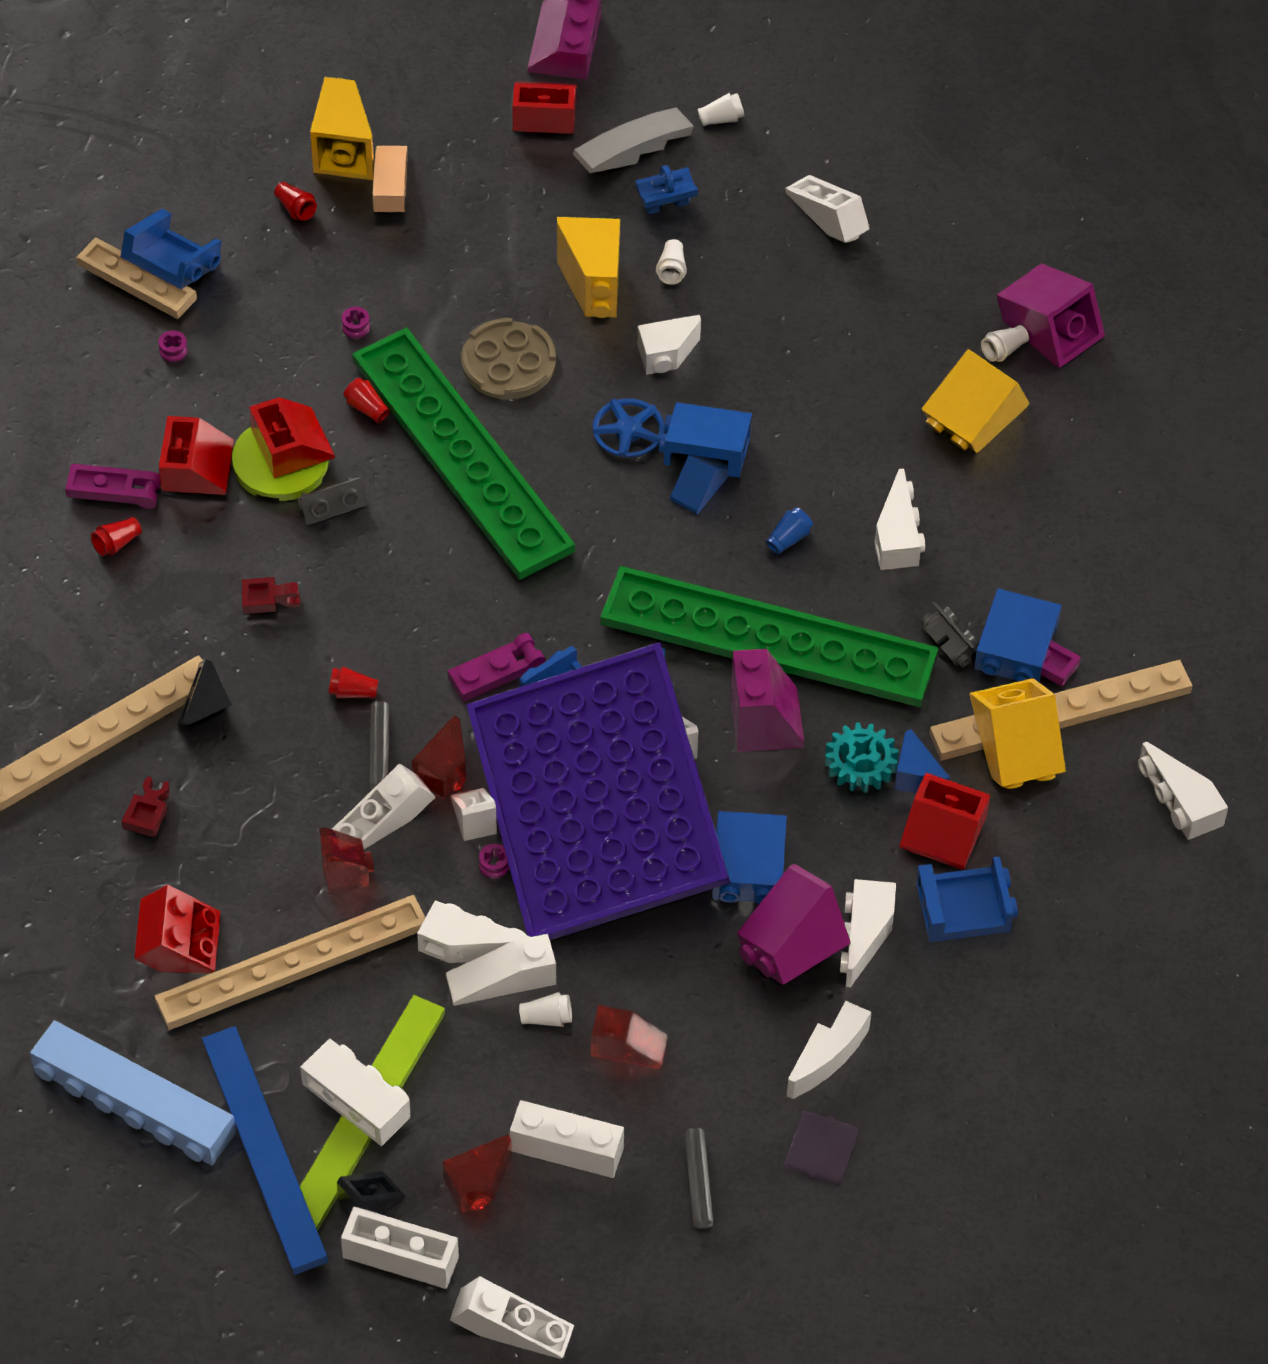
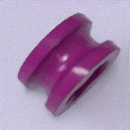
[341,307,370,339]
[158,330,188,362]
[479,844,509,879]

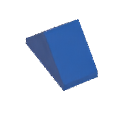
[670,455,728,515]
[894,729,950,794]

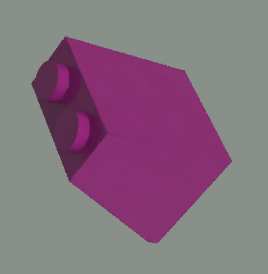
[996,263,1105,368]
[731,649,804,752]
[737,864,851,985]

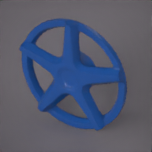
[592,398,665,458]

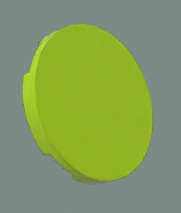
[232,427,330,501]

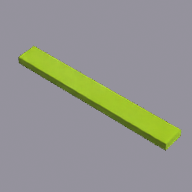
[300,995,445,1232]

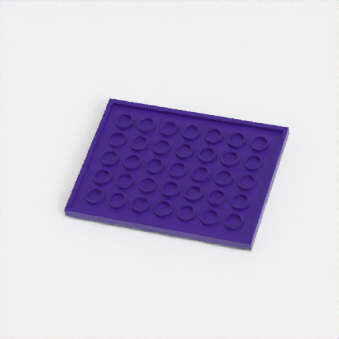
[466,642,731,940]

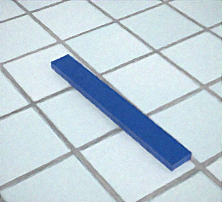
[202,1026,329,1275]

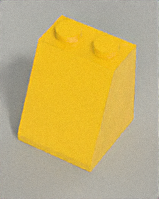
[310,77,374,180]
[557,217,620,318]
[921,349,1030,453]
[970,678,1066,789]

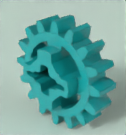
[825,722,899,793]

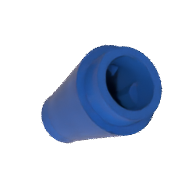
[765,507,813,555]

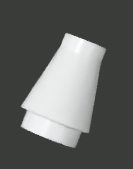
[697,93,744,126]
[656,239,687,285]
[981,325,1029,362]
[519,992,572,1027]

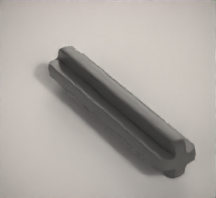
[370,701,389,790]
[685,1128,713,1229]

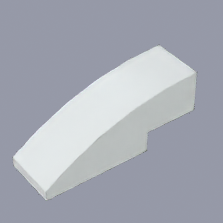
[787,1001,871,1099]

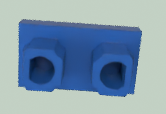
[635,165,698,214]

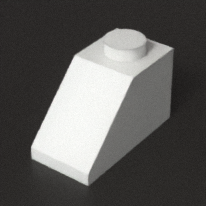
[637,315,701,375]

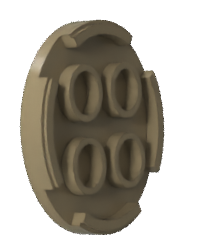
[461,318,556,399]

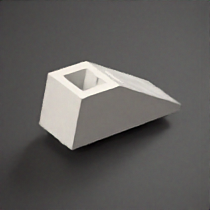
[875,469,925,570]
[1138,742,1228,840]
[326,764,435,859]
[840,879,896,987]
[417,900,530,963]
[450,1276,574,1359]

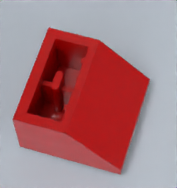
[512,81,577,134]
[249,397,335,478]
[158,416,234,495]
[899,773,990,870]
[134,884,221,974]

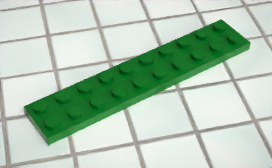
[352,327,575,580]
[600,566,939,708]

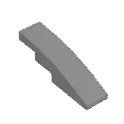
[573,107,694,173]

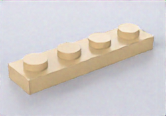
[77,237,197,319]

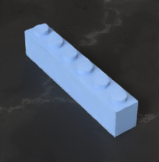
[30,1020,236,1166]

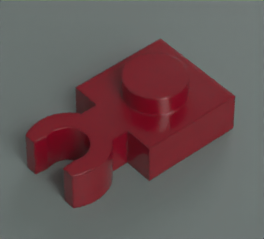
[121,776,170,838]

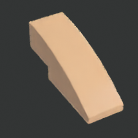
[373,146,408,212]

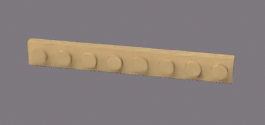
[0,655,203,811]
[929,659,1193,761]
[154,894,426,1031]

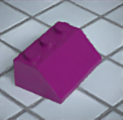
[528,0,601,79]

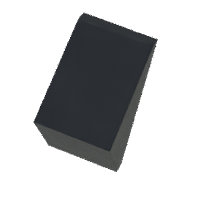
[177,659,232,727]
[337,1171,405,1217]

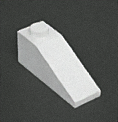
[785,175,870,243]
[446,934,556,1006]

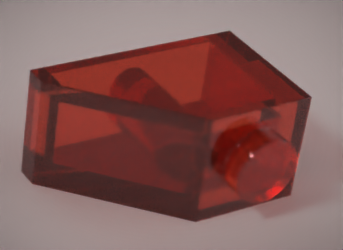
[412,715,467,799]
[319,827,374,894]
[591,1005,668,1069]
[442,1134,512,1214]

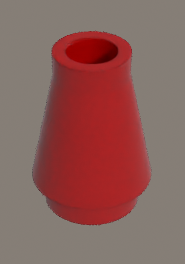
[274,182,317,221]
[343,377,390,423]
[91,517,142,556]
[328,666,378,699]

